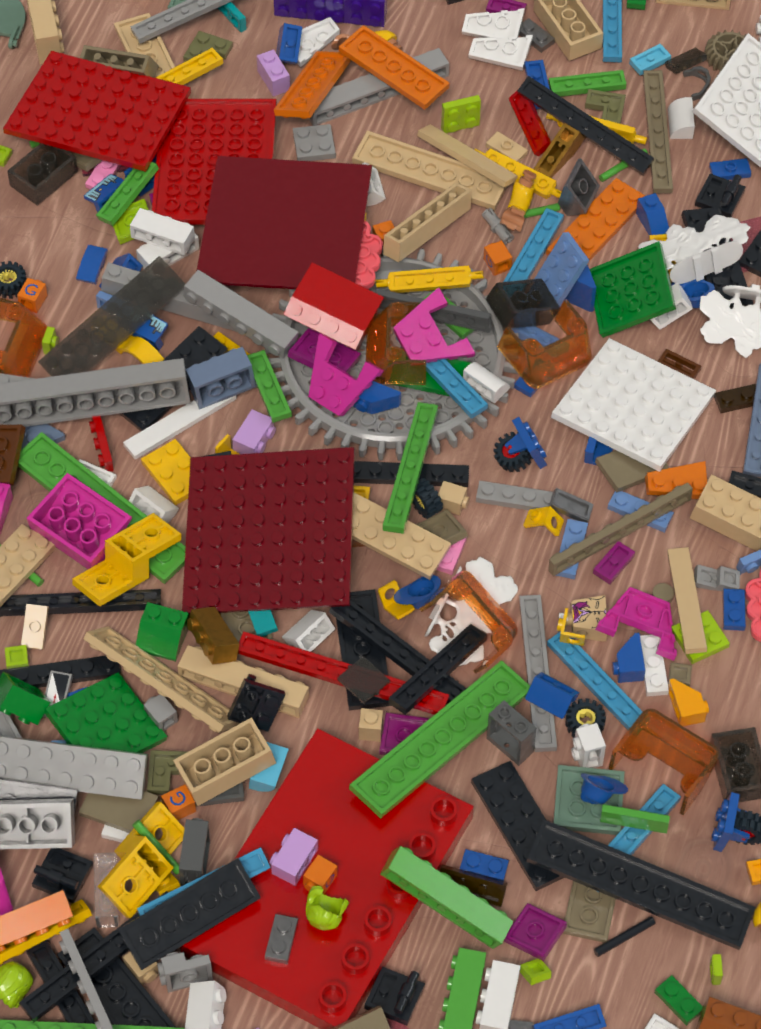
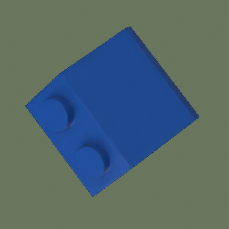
[565,265,596,312]

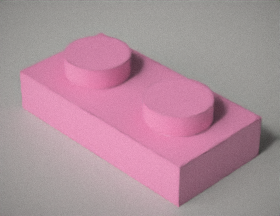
[85,160,121,190]
[437,537,467,575]

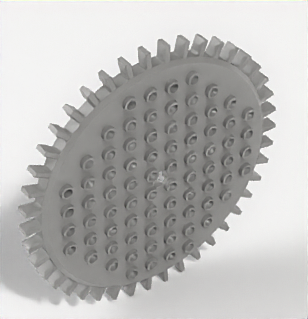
[265,246,520,461]

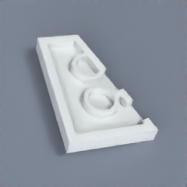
[462,8,525,39]
[297,17,340,68]
[468,35,533,71]

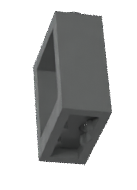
[487,700,537,766]
[179,818,211,886]

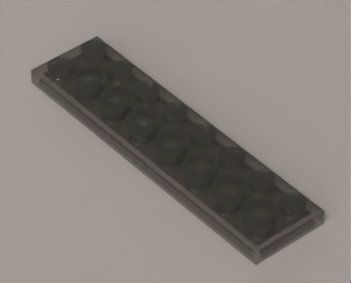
[38,256,185,376]

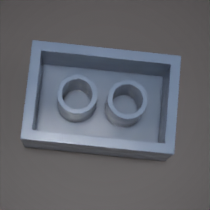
[186,346,256,410]

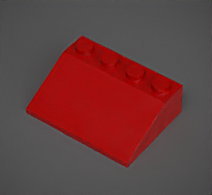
[283,262,384,352]

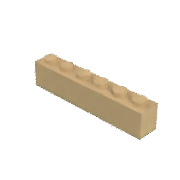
[383,182,472,262]
[178,645,309,718]

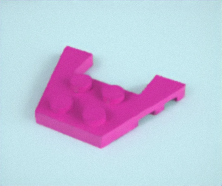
[393,288,475,364]
[308,334,384,416]
[595,587,677,661]

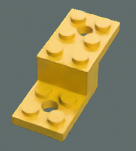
[72,513,181,607]
[97,802,185,919]

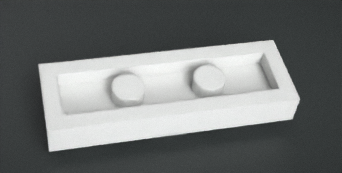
[640,635,669,696]

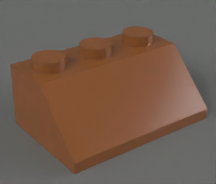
[696,997,761,1029]

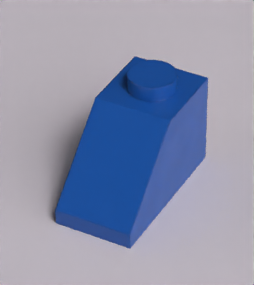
[636,193,669,235]
[353,381,401,414]
[612,633,646,683]

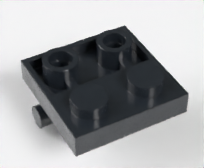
[695,174,746,218]
[227,674,285,732]
[32,848,93,903]
[364,967,425,1026]

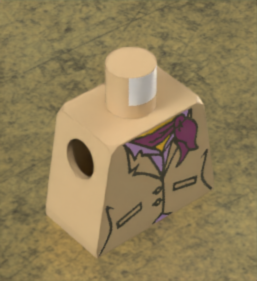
[558,595,607,641]

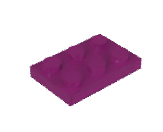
[288,328,361,373]

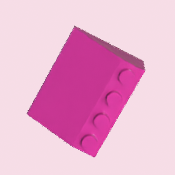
[26,473,132,569]

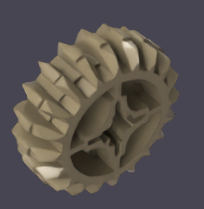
[705,30,747,72]

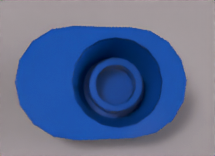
[671,279,715,309]
[394,575,441,609]
[581,773,628,804]

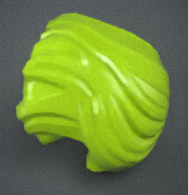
[306,886,349,930]
[0,961,33,1009]

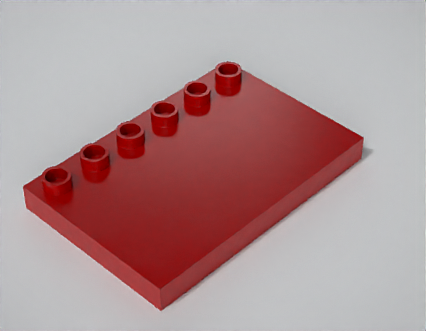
[180,728,474,1029]

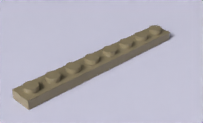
[643,70,673,194]
[548,483,693,576]

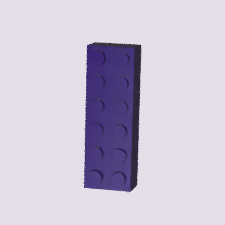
[274,0,387,27]

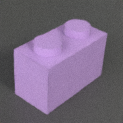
[257,49,290,96]
[232,409,276,454]
[270,828,318,886]

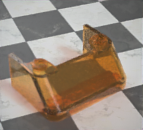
[0,298,47,378]
[497,299,592,389]
[365,302,426,385]
[419,571,518,673]
[608,709,719,815]

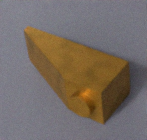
[534,123,585,178]

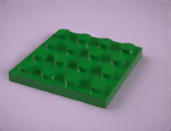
[589,241,676,338]
[45,673,167,753]

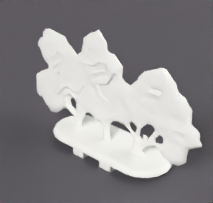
[638,215,751,284]
[700,284,761,358]
[424,557,518,666]

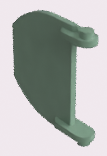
[0,0,26,49]

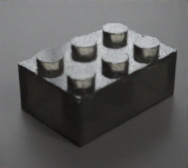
[7,143,78,206]
[485,278,561,329]
[709,727,761,802]

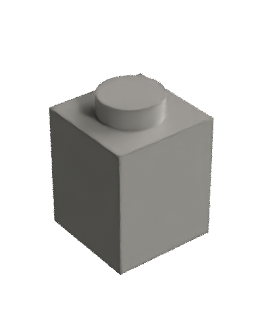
[144,694,178,731]

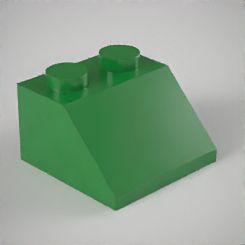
[136,602,189,661]
[0,672,51,725]

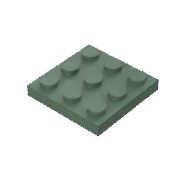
[553,765,625,835]

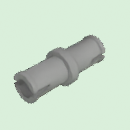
[482,208,514,244]

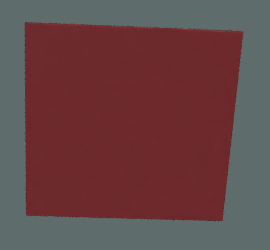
[196,156,372,289]
[182,447,355,614]

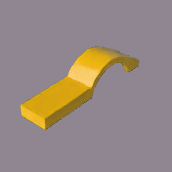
[91,316,164,364]

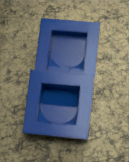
[76,245,108,285]

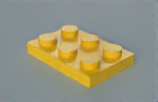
[141,439,191,506]

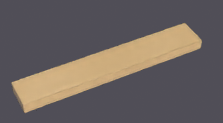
[417,124,518,188]
[667,547,707,654]

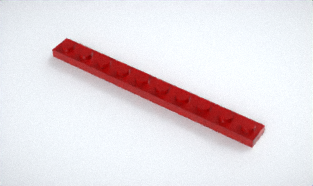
[238,631,449,715]

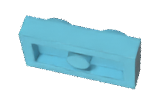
[629,44,671,76]

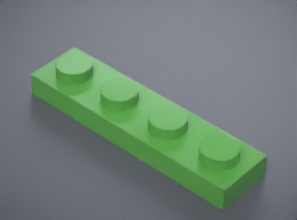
[548,70,627,96]
[96,162,159,226]
[247,350,292,423]

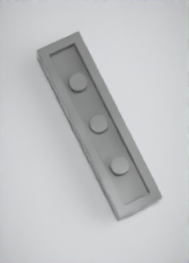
[476,481,559,513]

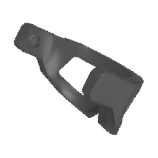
[683,66,711,101]

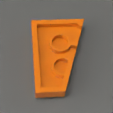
[645,461,707,500]

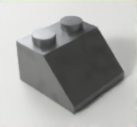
[558,158,600,216]

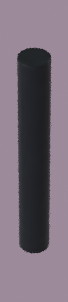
[593,916,656,957]

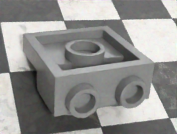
[157,952,213,993]

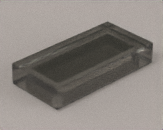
[665,47,707,74]

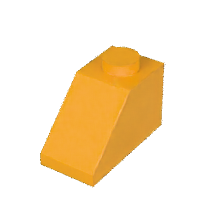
[668,678,709,727]

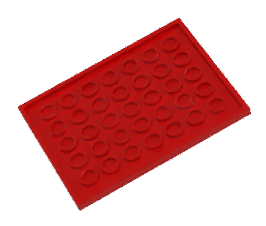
[3,51,191,172]
[152,99,277,225]

